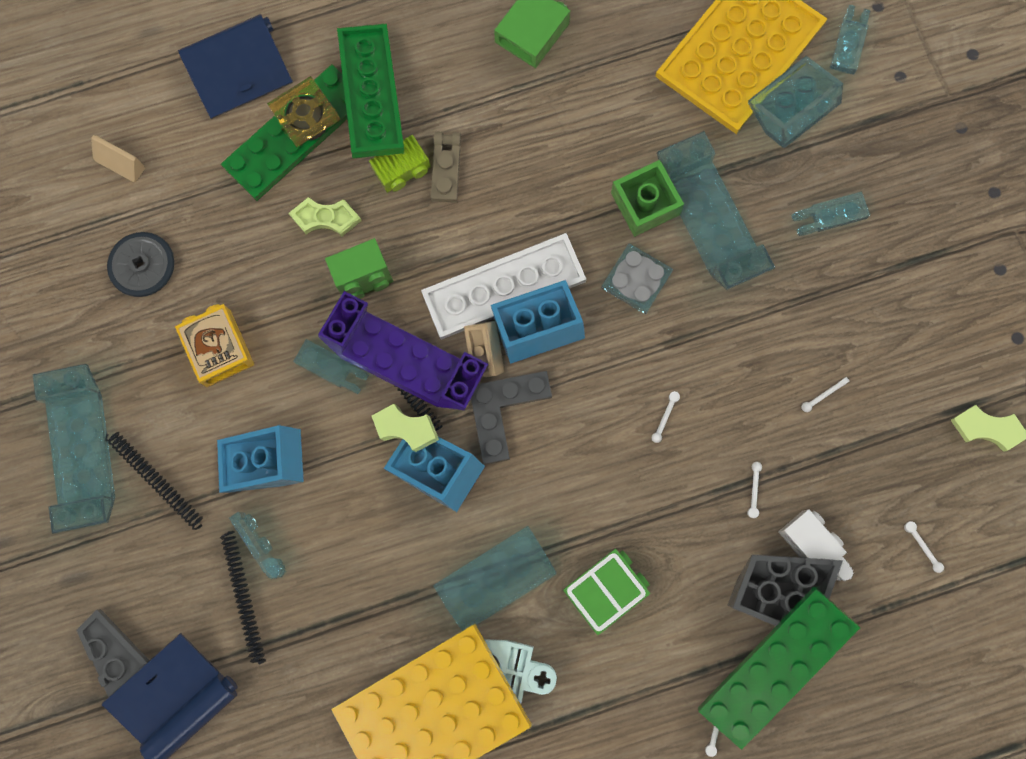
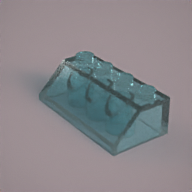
[433,526,557,631]

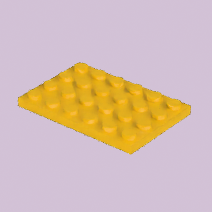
[655,0,827,134]
[331,624,532,759]

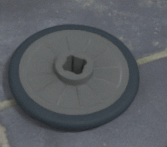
[107,232,174,297]

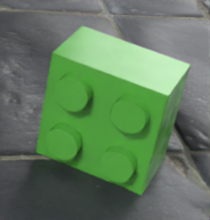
[611,160,684,237]
[325,238,394,299]

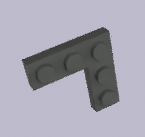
[471,371,552,465]

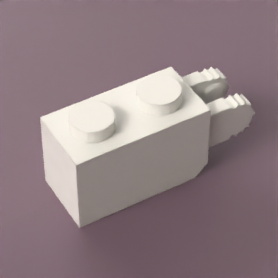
[778,509,854,581]

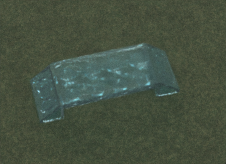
[657,131,775,290]
[33,364,115,534]

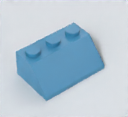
[491,280,585,364]

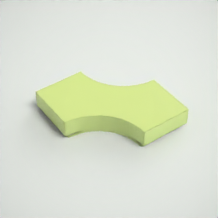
[288,197,362,236]
[372,404,439,452]
[951,405,1026,452]

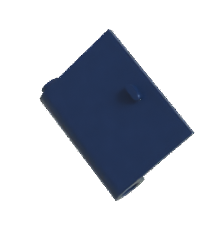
[178,14,293,119]
[101,633,238,759]

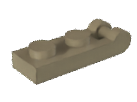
[431,131,461,203]

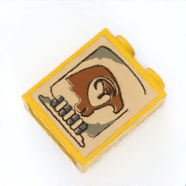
[175,304,255,387]

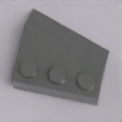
[728,555,843,626]

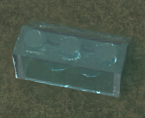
[748,56,843,148]

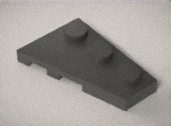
[77,609,149,697]

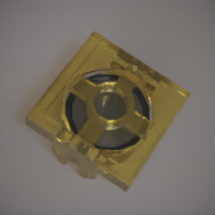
[267,76,340,147]

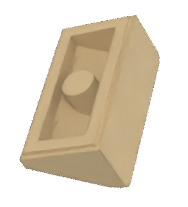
[91,135,145,182]
[464,321,504,377]

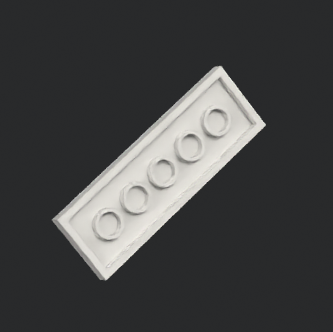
[421,233,586,340]

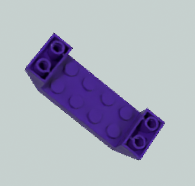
[318,291,488,411]

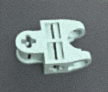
[484,639,557,704]

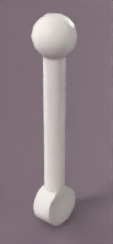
[801,377,849,412]
[651,391,680,443]
[747,462,762,518]
[904,522,944,573]
[705,726,719,757]

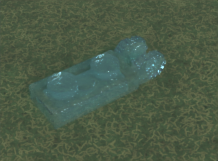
[830,5,870,75]
[791,192,870,236]
[293,339,369,394]
[229,512,286,579]

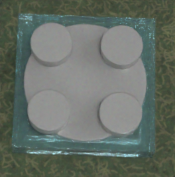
[601,243,674,314]

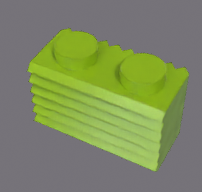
[369,135,431,193]

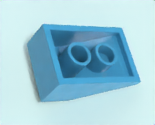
[217,425,304,493]
[384,437,485,512]

